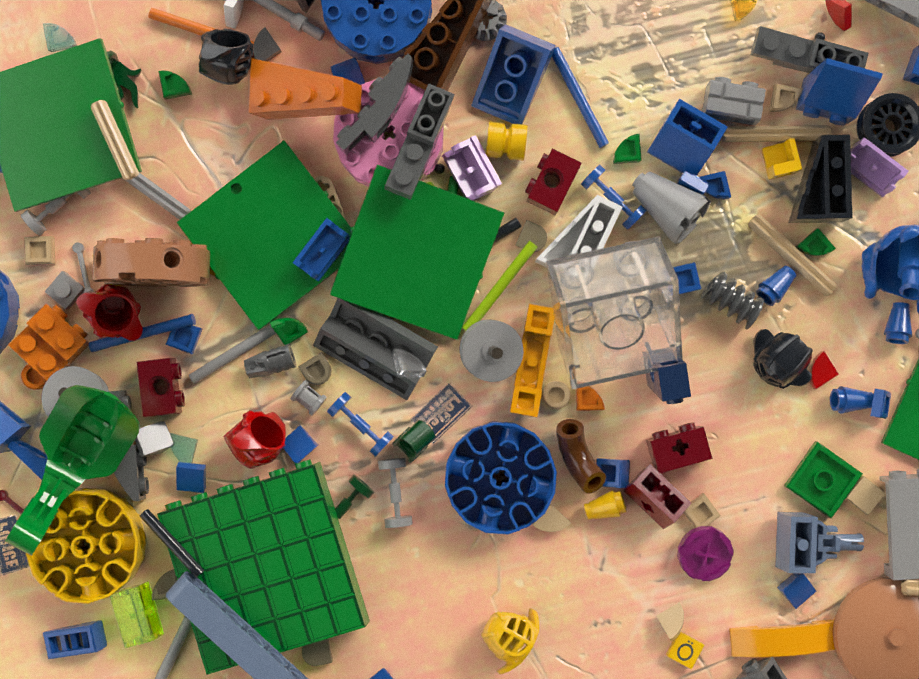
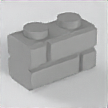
[702,77,766,126]

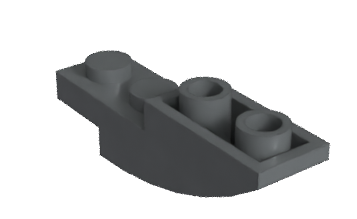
[750,26,869,73]
[336,54,413,155]
[385,84,455,200]
[108,390,149,502]

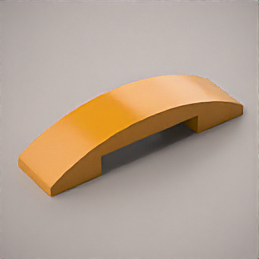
[510,304,556,418]
[729,619,835,657]

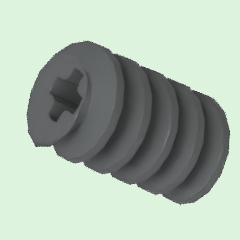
[701,272,764,330]

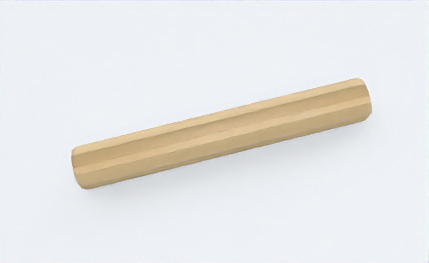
[722,125,832,143]
[748,214,837,296]

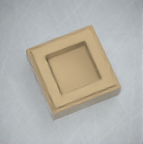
[24,236,55,265]
[846,476,886,515]
[684,493,721,528]

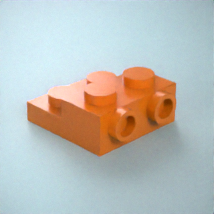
[9,303,89,381]

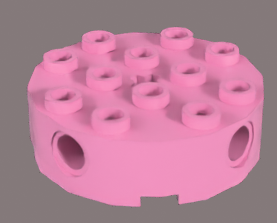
[333,78,444,187]

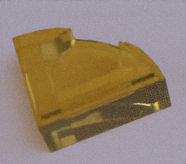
[730,0,758,22]

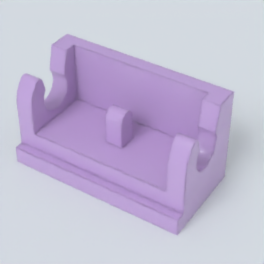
[442,135,502,201]
[851,137,909,197]

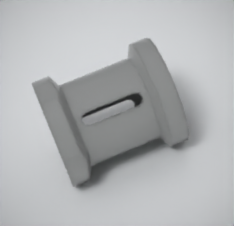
[290,380,327,416]

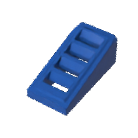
[8,440,48,480]
[43,620,107,659]

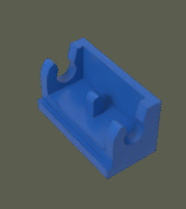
[293,218,350,281]

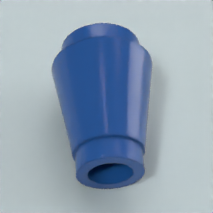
[756,266,797,306]
[884,302,912,344]
[830,386,874,414]

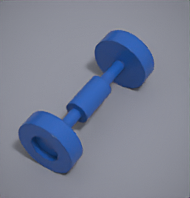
[581,164,647,230]
[327,392,394,457]

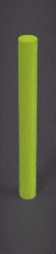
[462,240,538,330]

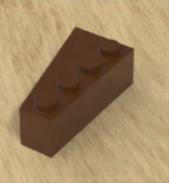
[389,0,492,91]

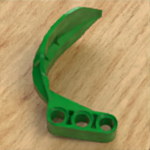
[5,385,140,556]

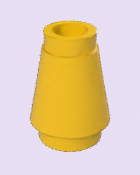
[584,490,627,520]

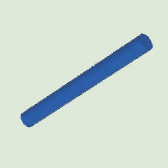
[552,47,609,148]
[88,314,196,352]

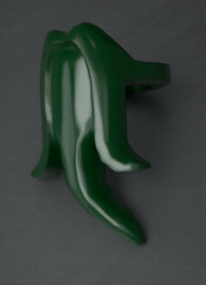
[107,50,142,108]

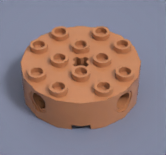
[93,238,210,287]

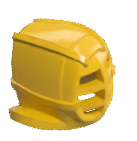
[481,608,539,674]

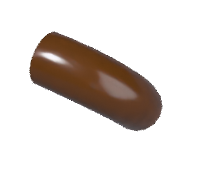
[556,419,606,494]

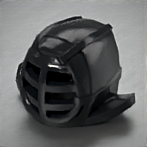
[199,28,253,85]
[753,329,813,389]

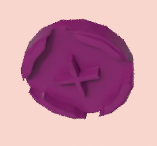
[677,526,734,581]

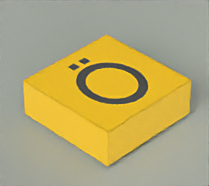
[666,632,705,670]

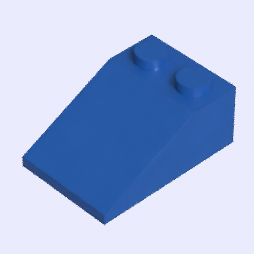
[471,24,556,124]
[795,58,883,126]

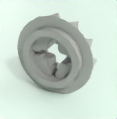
[474,0,507,41]

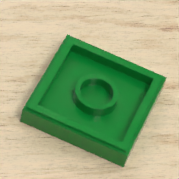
[784,441,863,519]

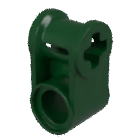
[391,420,436,464]

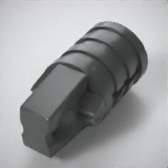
[244,344,296,378]

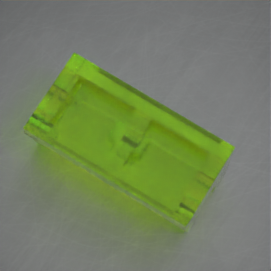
[110,581,164,649]

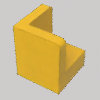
[761,138,802,180]

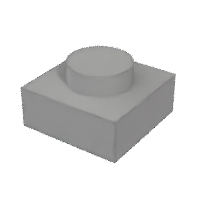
[45,271,85,310]

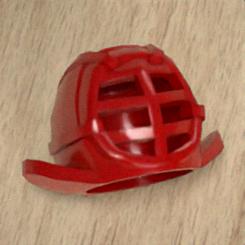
[76,284,143,341]
[223,410,286,469]

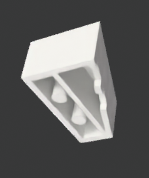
[535,195,622,285]

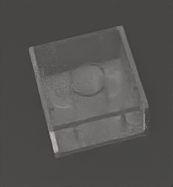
[546,236,683,390]

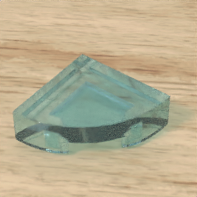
[43,23,77,52]
[170,433,198,463]

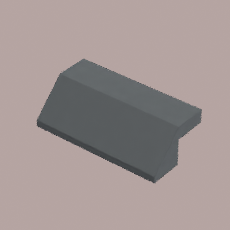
[313,298,438,400]

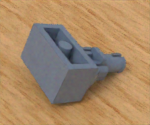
[775,512,864,573]

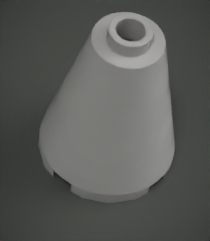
[632,172,711,244]

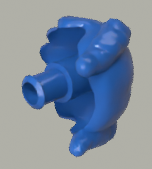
[861,224,919,313]

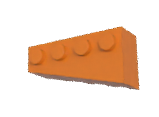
[249,58,362,120]

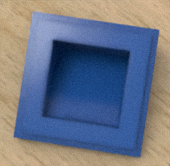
[330,57,365,85]
[283,425,318,464]
[596,458,630,488]
[777,573,817,609]

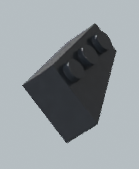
[788,135,853,223]

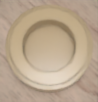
[542,381,570,409]

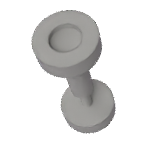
[21,189,91,236]
[378,458,413,528]

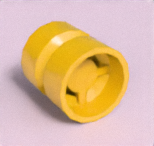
[486,121,528,161]

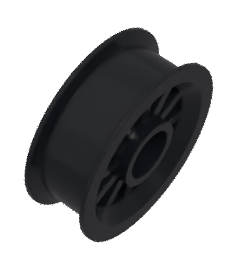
[857,93,919,157]

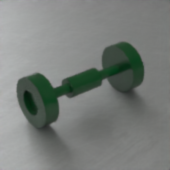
[335,474,374,519]

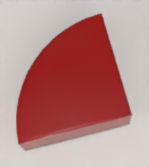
[825,0,852,31]
[810,351,839,389]

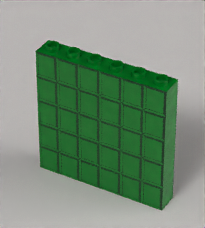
[157,459,370,675]

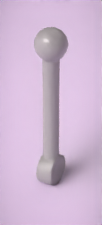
[72,242,94,293]

